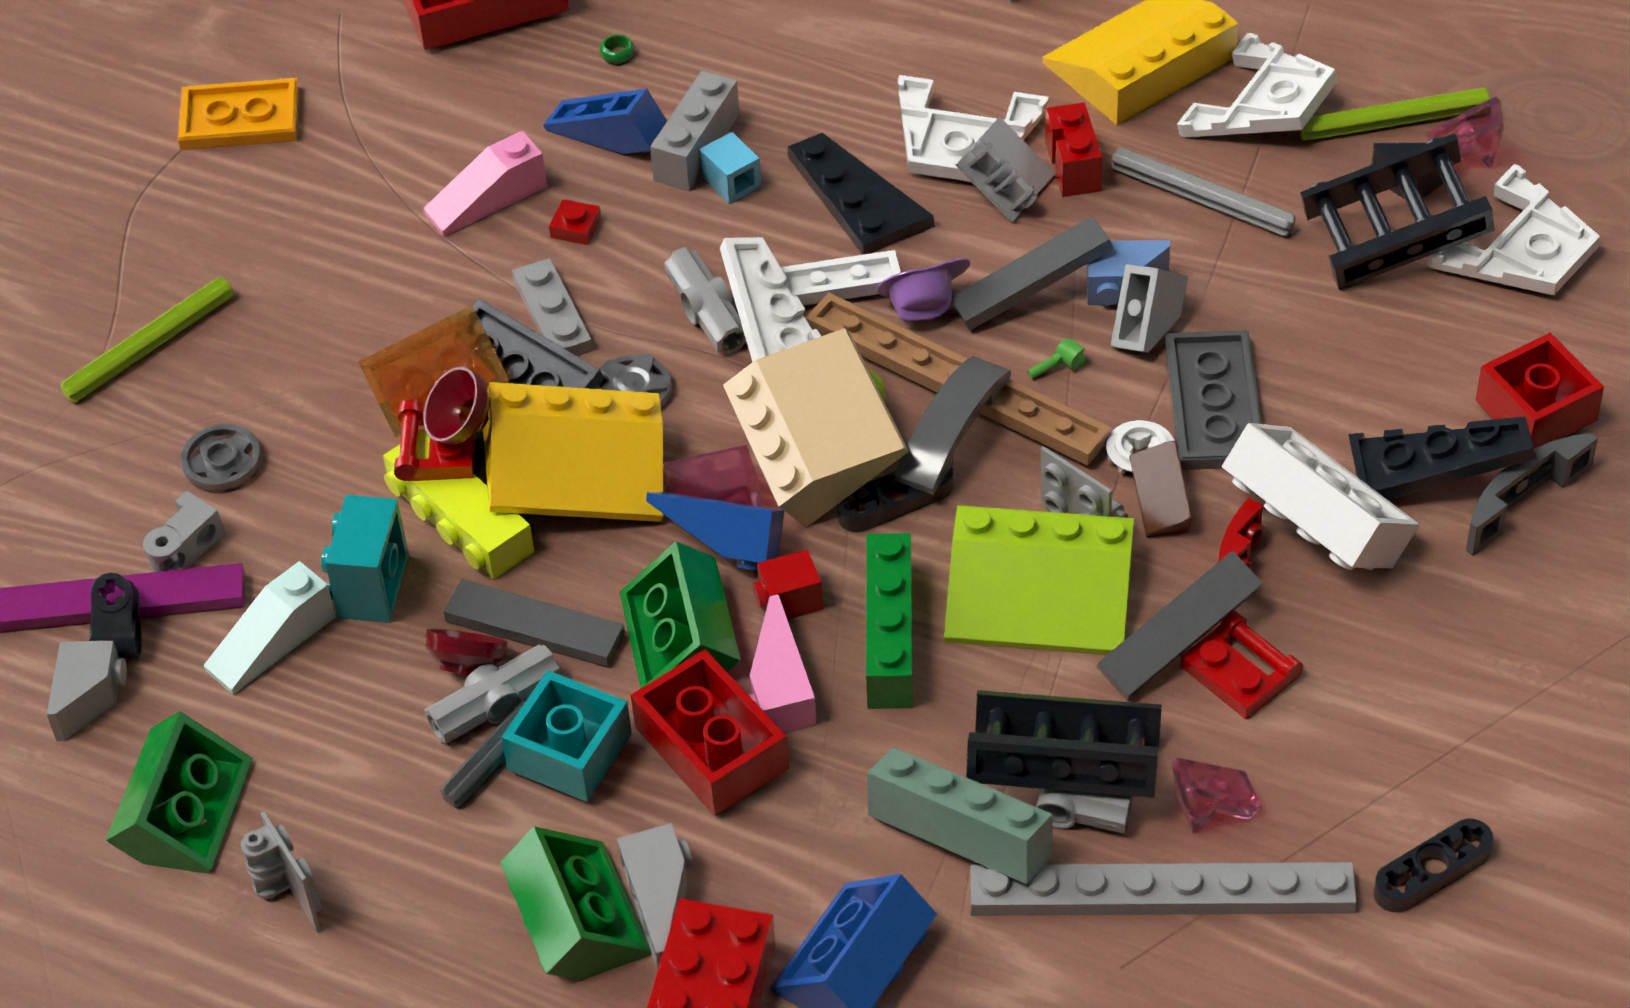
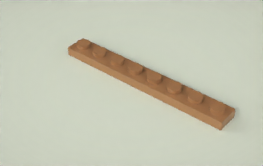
[805,292,1111,466]

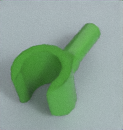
[1027,339,1086,379]

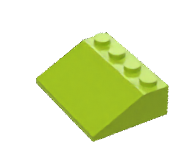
[944,505,1134,655]

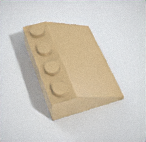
[723,328,909,527]

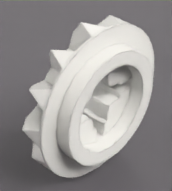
[1106,420,1174,474]

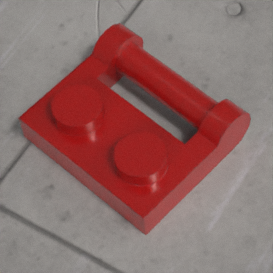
[394,399,476,481]
[1180,611,1303,719]

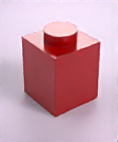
[752,549,823,619]

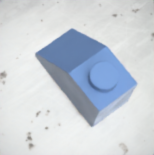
[1086,240,1170,305]

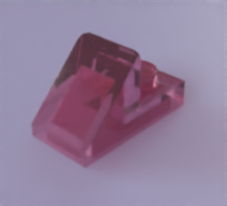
[1426,96,1505,168]
[1172,758,1262,834]

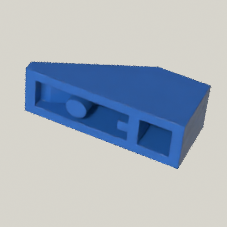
[543,88,667,154]
[646,492,785,570]

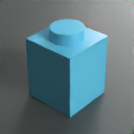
[699,132,762,204]

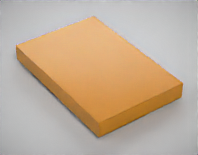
[178,78,299,150]

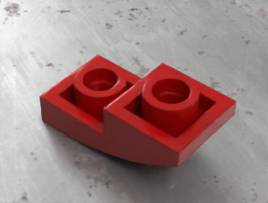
[1218,498,1264,570]

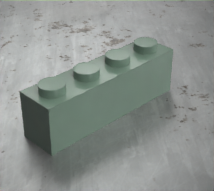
[867,747,1053,884]

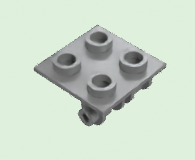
[955,117,1055,223]
[1041,446,1128,518]
[241,811,322,933]

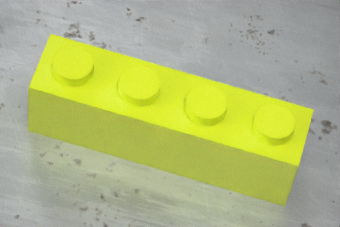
[383,429,535,580]

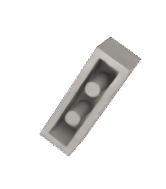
[650,70,740,191]

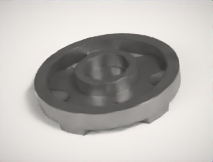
[596,353,672,408]
[180,424,262,493]

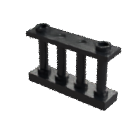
[1300,133,1495,290]
[966,690,1162,798]

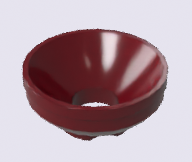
[423,366,490,445]
[425,629,508,675]

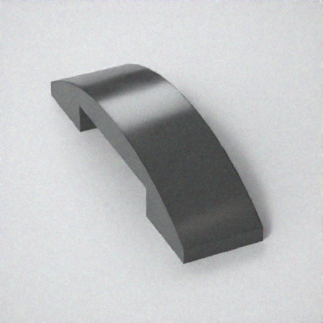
[894,356,1011,495]
[1466,433,1598,556]

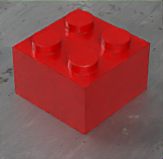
[1476,332,1604,449]

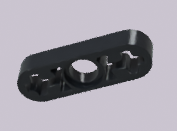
[837,467,954,533]
[1373,818,1494,913]

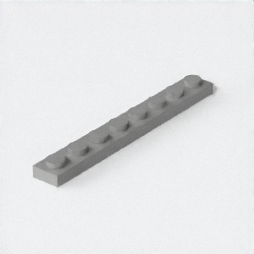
[970,862,1356,916]

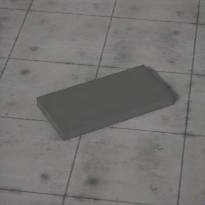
[1164,330,1261,470]

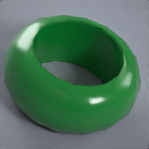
[599,34,635,64]

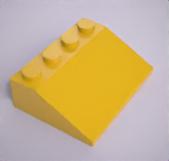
[1042,0,1239,125]
[483,382,663,522]

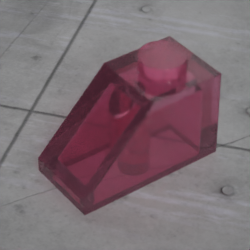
[663,445,761,507]

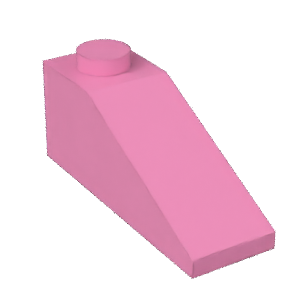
[423,131,547,237]
[749,595,817,733]

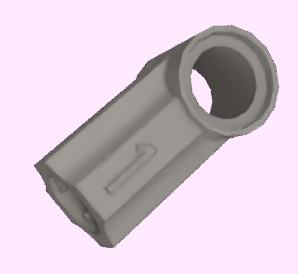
[1036,789,1134,833]

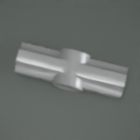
[664,247,747,356]
[424,644,561,744]

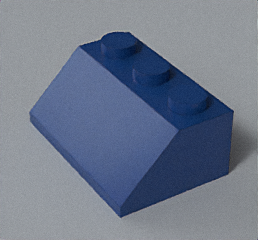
[770,874,937,1008]

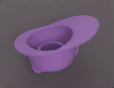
[877,258,971,322]

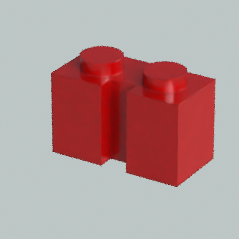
[1045,102,1103,197]

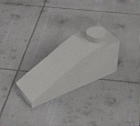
[617,823,693,971]

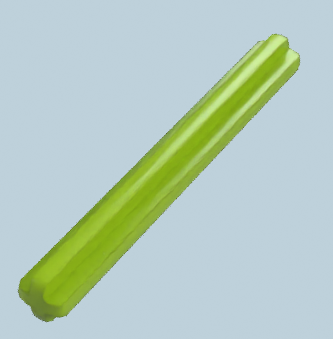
[1298,88,1491,141]
[60,277,234,403]

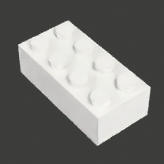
[1222,423,1420,570]

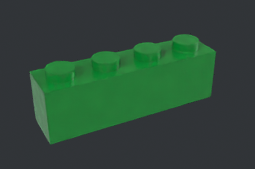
[866,533,913,709]

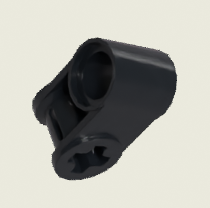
[89,572,142,659]

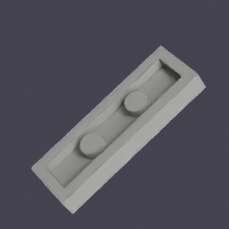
[512,258,593,356]

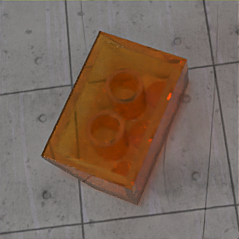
[358,305,510,438]

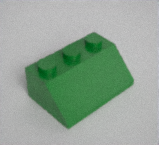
[619,541,741,688]
[105,711,253,874]
[500,826,651,980]

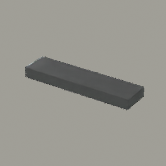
[951,216,1114,331]
[1097,550,1263,700]
[443,579,625,667]

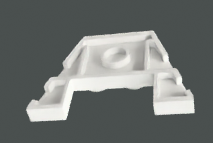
[1177,33,1337,137]
[898,75,1049,182]
[1426,164,1600,295]

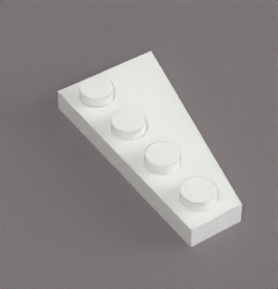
[720,237,821,362]

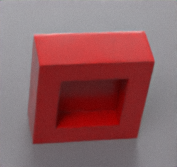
[549,199,601,245]

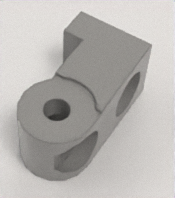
[143,490,225,572]

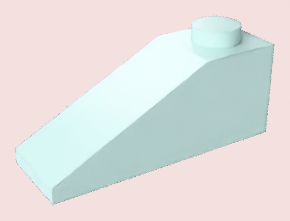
[204,561,336,695]

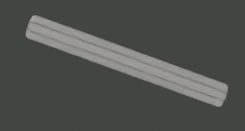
[1111,147,1296,236]

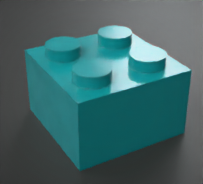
[321,495,409,623]
[501,670,632,802]

